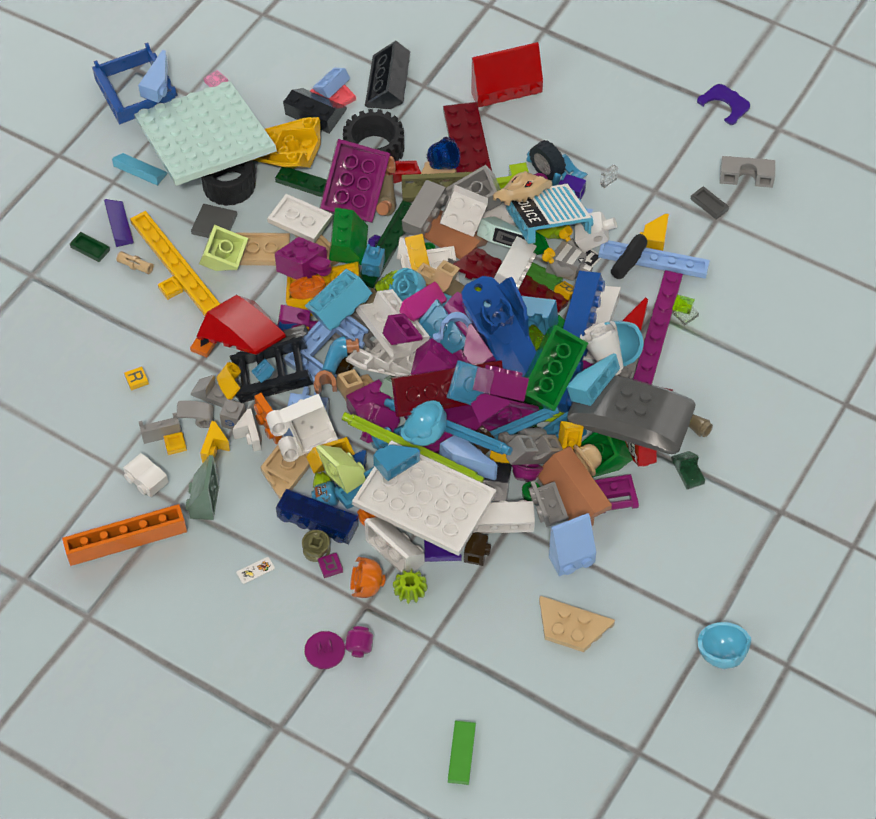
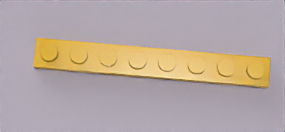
[130,211,220,316]

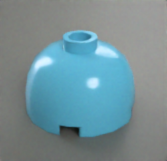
[389,268,426,302]

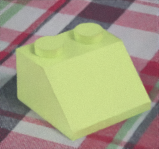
[199,225,248,271]
[316,445,366,494]

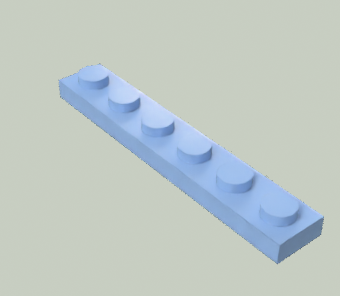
[598,240,710,279]

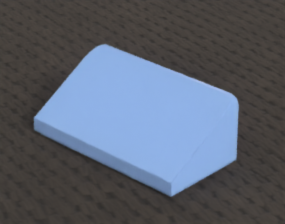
[313,67,350,98]

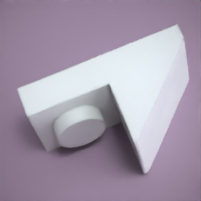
[233,408,261,452]

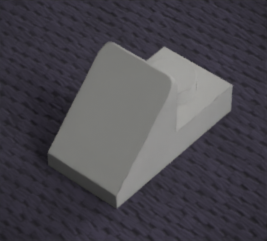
[190,375,227,408]

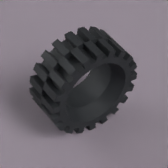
[342,109,405,161]

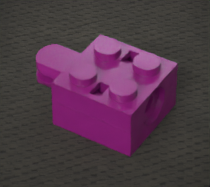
[274,237,332,279]

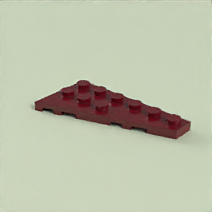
[453,248,569,313]

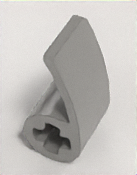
[176,401,214,428]

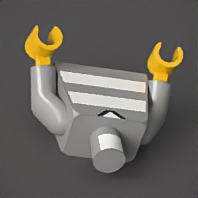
[542,226,593,281]

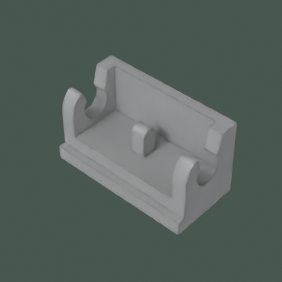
[139,413,181,444]

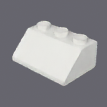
[364,517,424,573]

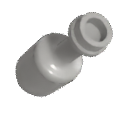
[498,427,547,444]

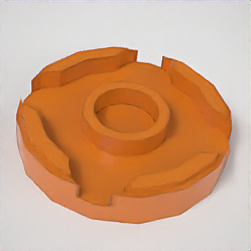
[289,275,326,299]

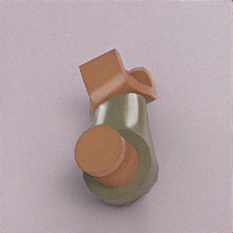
[376,156,397,216]

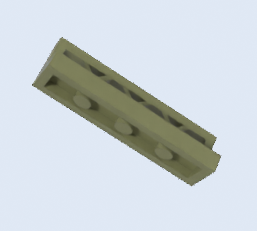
[401,172,472,202]

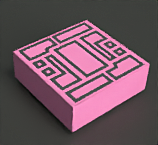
[204,70,228,87]

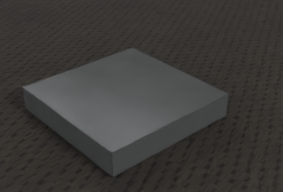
[191,203,237,238]

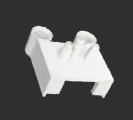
[266,394,338,462]

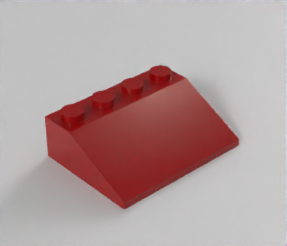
[471,42,543,108]

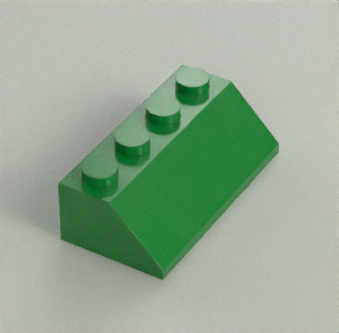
[524,325,588,411]

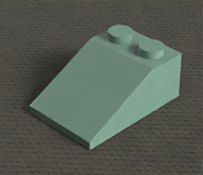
[186,455,219,520]

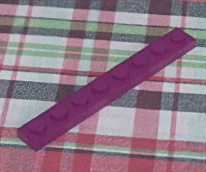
[634,270,683,384]

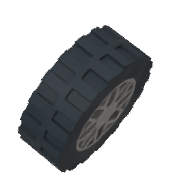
[529,140,566,180]

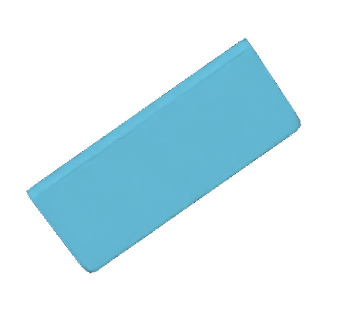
[112,153,167,186]

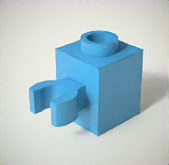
[361,244,385,277]

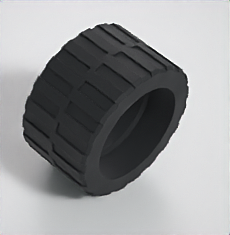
[201,160,256,206]

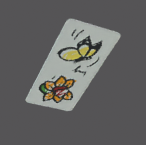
[236,557,275,584]

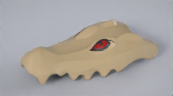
[493,171,552,206]

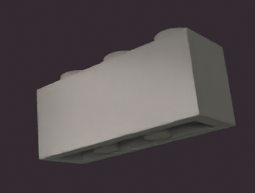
[402,180,448,237]

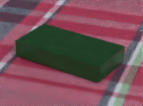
[70,232,110,262]

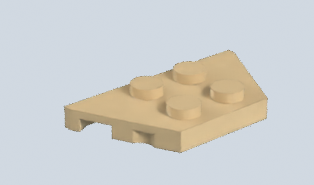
[260,445,310,502]
[539,596,615,652]

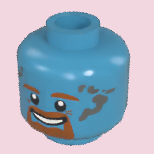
[311,481,340,509]

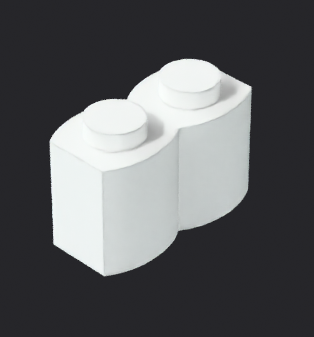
[123,453,169,497]

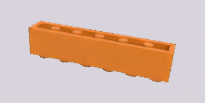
[62,504,187,566]

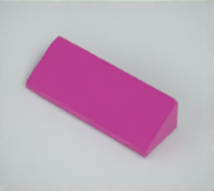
[399,282,447,322]

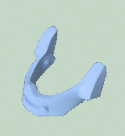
[433,312,471,343]

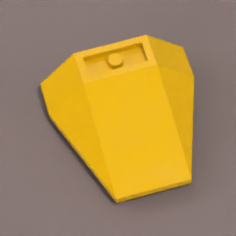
[253,117,321,169]

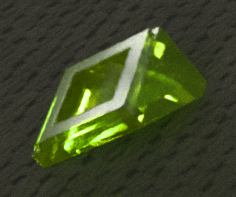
[672,294,695,315]

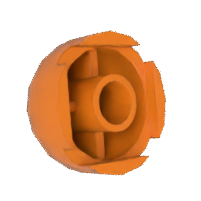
[350,557,385,598]

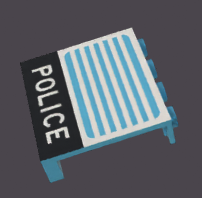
[506,184,594,244]

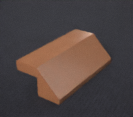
[424,210,488,259]
[538,446,612,526]

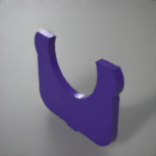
[697,84,750,125]

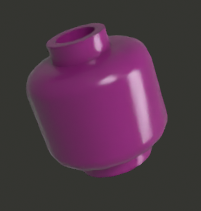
[345,626,373,658]

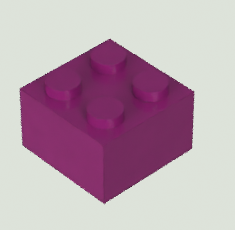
[473,365,529,402]

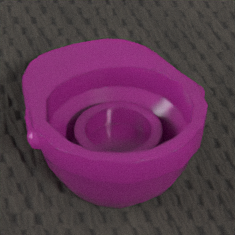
[512,464,543,482]

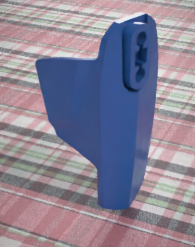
[461,276,536,377]

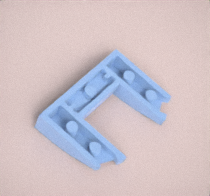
[284,316,369,383]

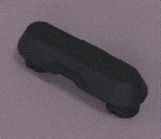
[611,234,647,279]

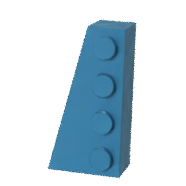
[484,296,559,338]

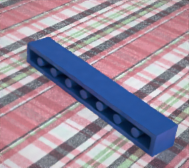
[557,271,605,413]

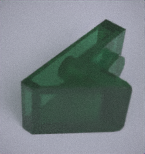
[671,451,705,490]

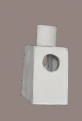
[575,211,617,252]

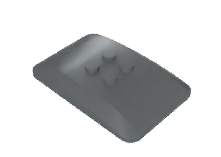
[567,375,696,454]

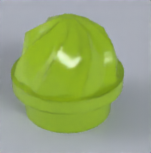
[313,472,331,488]

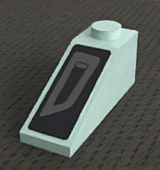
[477,216,533,248]

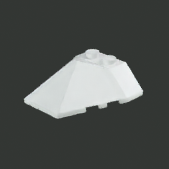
[346,339,416,377]

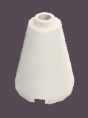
[580,321,624,375]

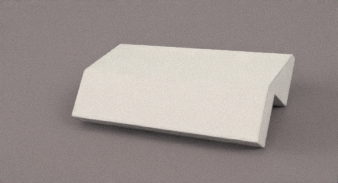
[356,289,430,359]

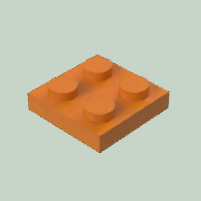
[254,393,282,444]

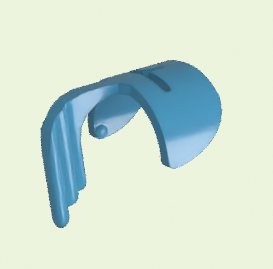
[552,154,588,186]

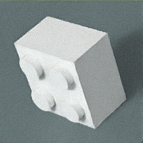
[440,185,488,237]

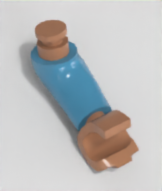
[314,336,360,394]

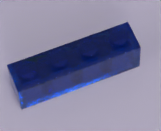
[276,489,359,545]

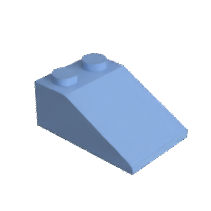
[549,513,596,576]

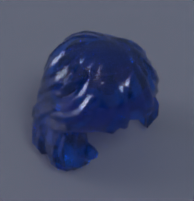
[426,137,460,169]

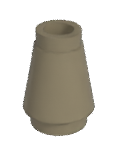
[689,414,713,437]

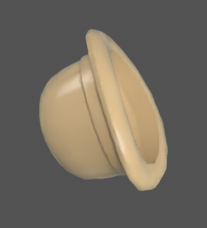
[574,444,602,476]

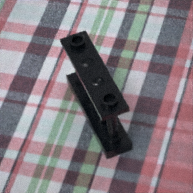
[230,337,313,403]

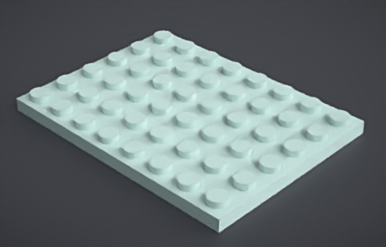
[134,81,277,186]

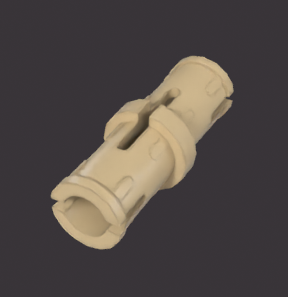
[116,251,154,274]

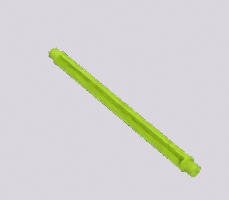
[342,412,484,483]

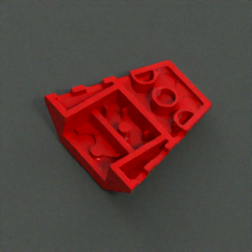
[197,294,286,355]

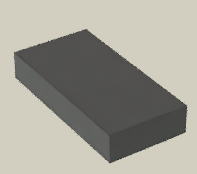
[690,186,729,220]

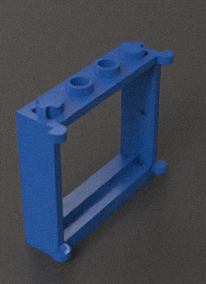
[92,42,178,125]

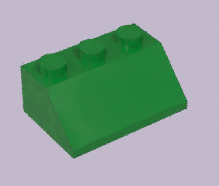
[329,207,368,265]

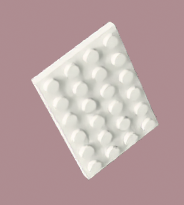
[352,441,497,556]

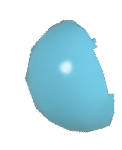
[604,321,644,366]
[401,400,447,446]
[698,622,751,669]

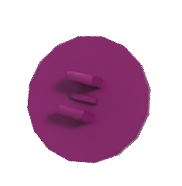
[304,631,345,669]

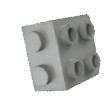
[529,481,569,527]

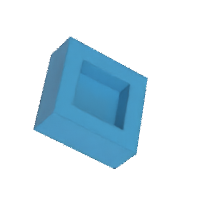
[251,359,275,383]

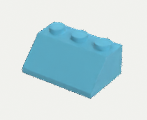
[305,269,372,331]

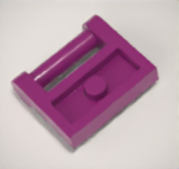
[595,474,639,514]

